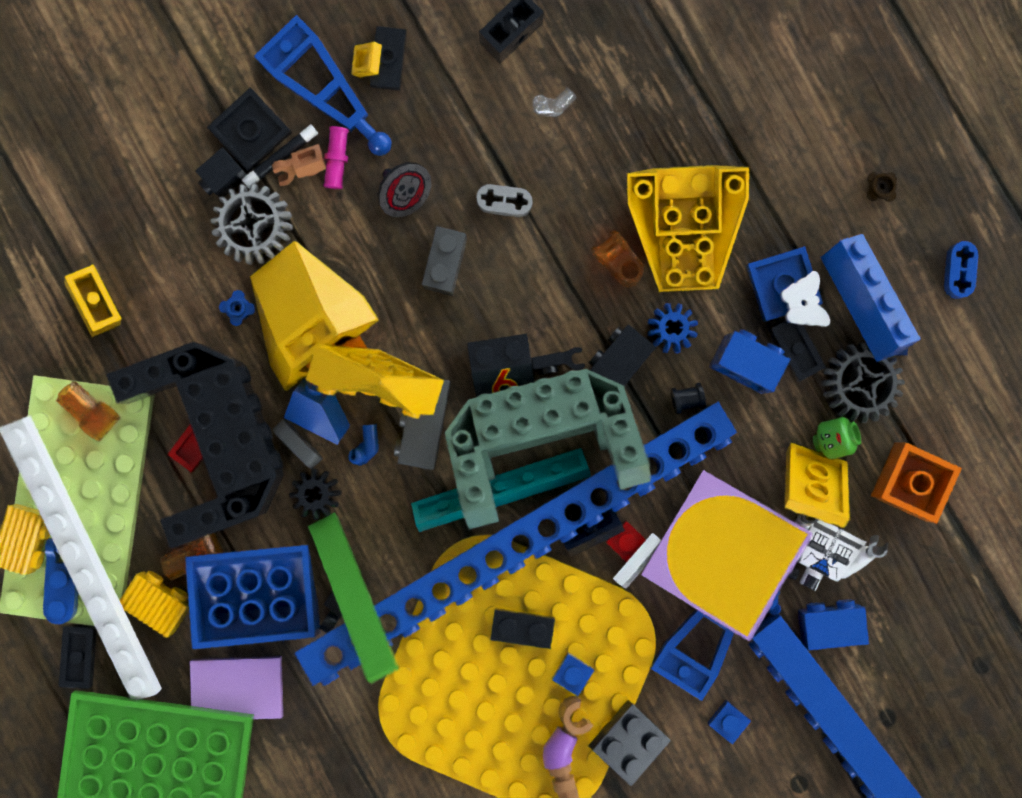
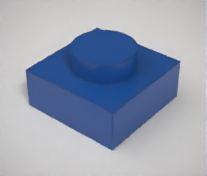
[552,652,594,696]
[707,700,751,745]

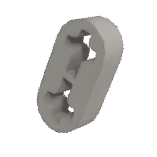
[476,184,533,217]

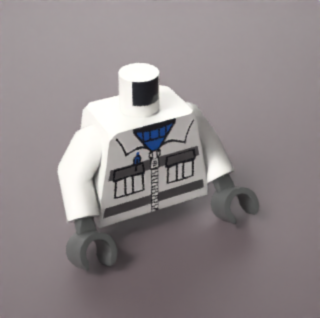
[794,514,888,591]

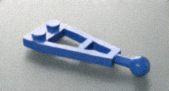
[254,15,392,156]
[650,609,734,701]

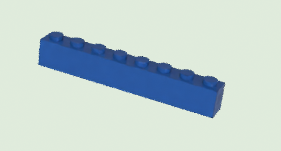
[748,614,922,798]

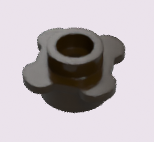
[866,172,897,202]

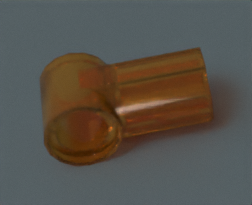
[56,381,121,442]
[160,533,224,581]

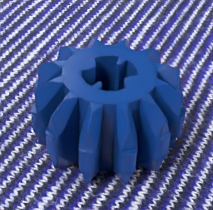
[647,303,698,354]

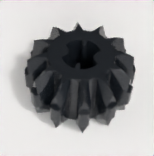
[289,468,342,520]

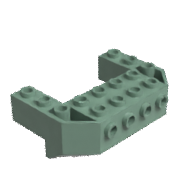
[445,369,651,529]

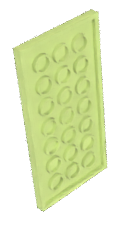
[0,375,155,626]

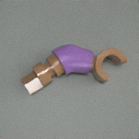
[543,696,594,798]

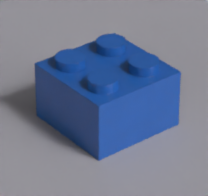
[709,329,790,394]

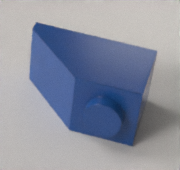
[284,377,350,445]

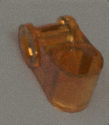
[591,229,644,287]

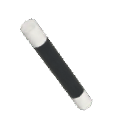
[241,124,318,189]

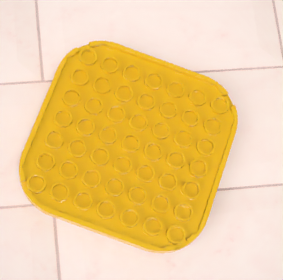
[378,534,656,798]

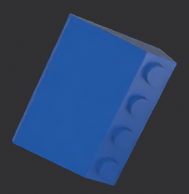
[185,545,321,649]

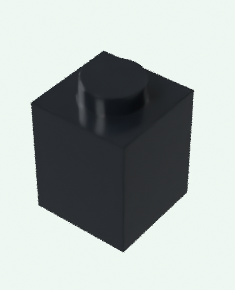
[195,147,247,198]

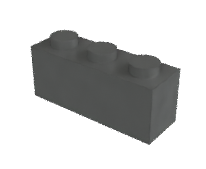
[394,379,451,470]

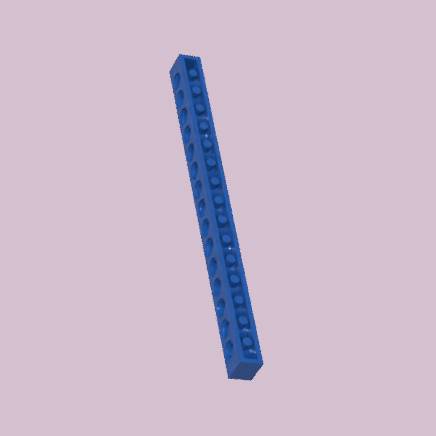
[295,402,737,686]

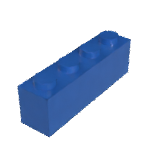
[820,234,921,362]

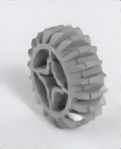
[210,183,293,265]

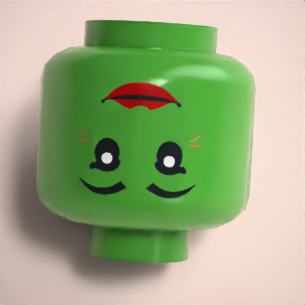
[813,417,861,459]

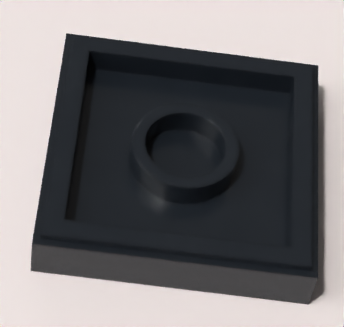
[207,87,292,172]

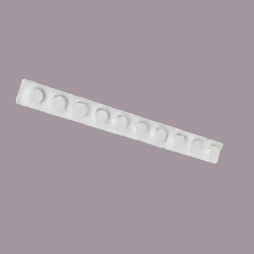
[0,416,162,700]

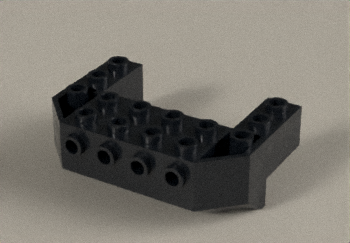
[106,342,284,549]

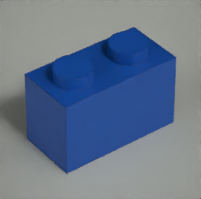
[798,599,869,650]

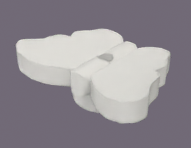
[780,271,830,327]

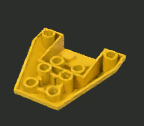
[627,165,749,292]
[250,241,379,391]

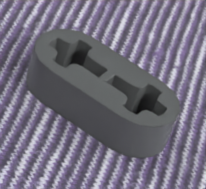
[272,419,323,469]

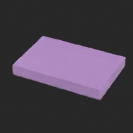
[190,656,283,719]

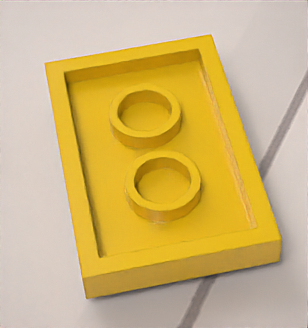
[785,443,849,528]

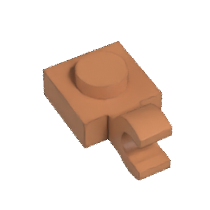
[272,144,326,186]

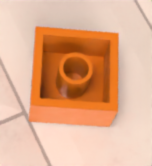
[871,442,962,524]

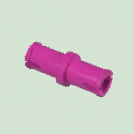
[323,126,349,189]

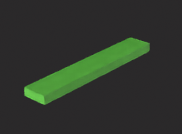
[308,513,399,683]

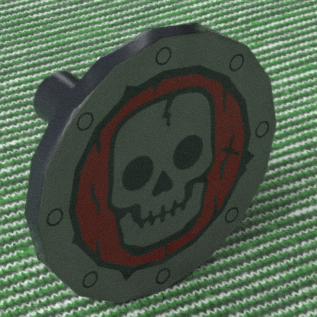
[377,162,431,217]

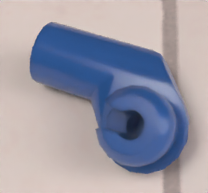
[348,424,379,466]

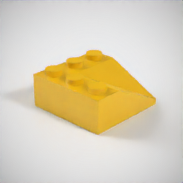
[306,345,444,418]

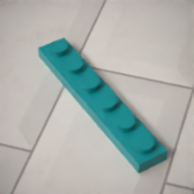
[411,448,591,532]

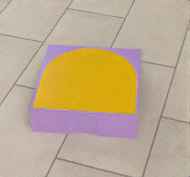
[641,470,813,641]

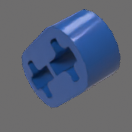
[944,241,978,299]

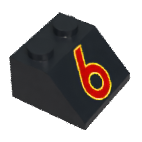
[467,333,534,397]

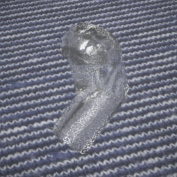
[532,88,577,117]

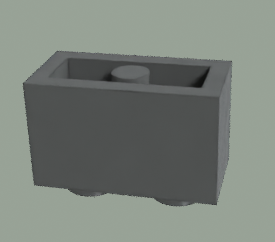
[422,226,467,296]

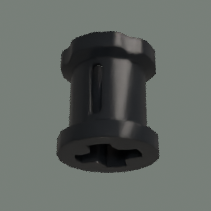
[670,382,706,414]

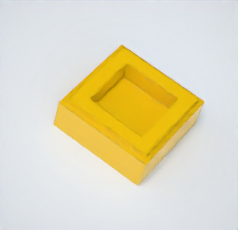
[351,42,382,78]

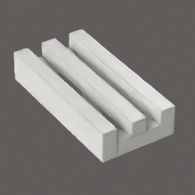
[613,533,661,589]

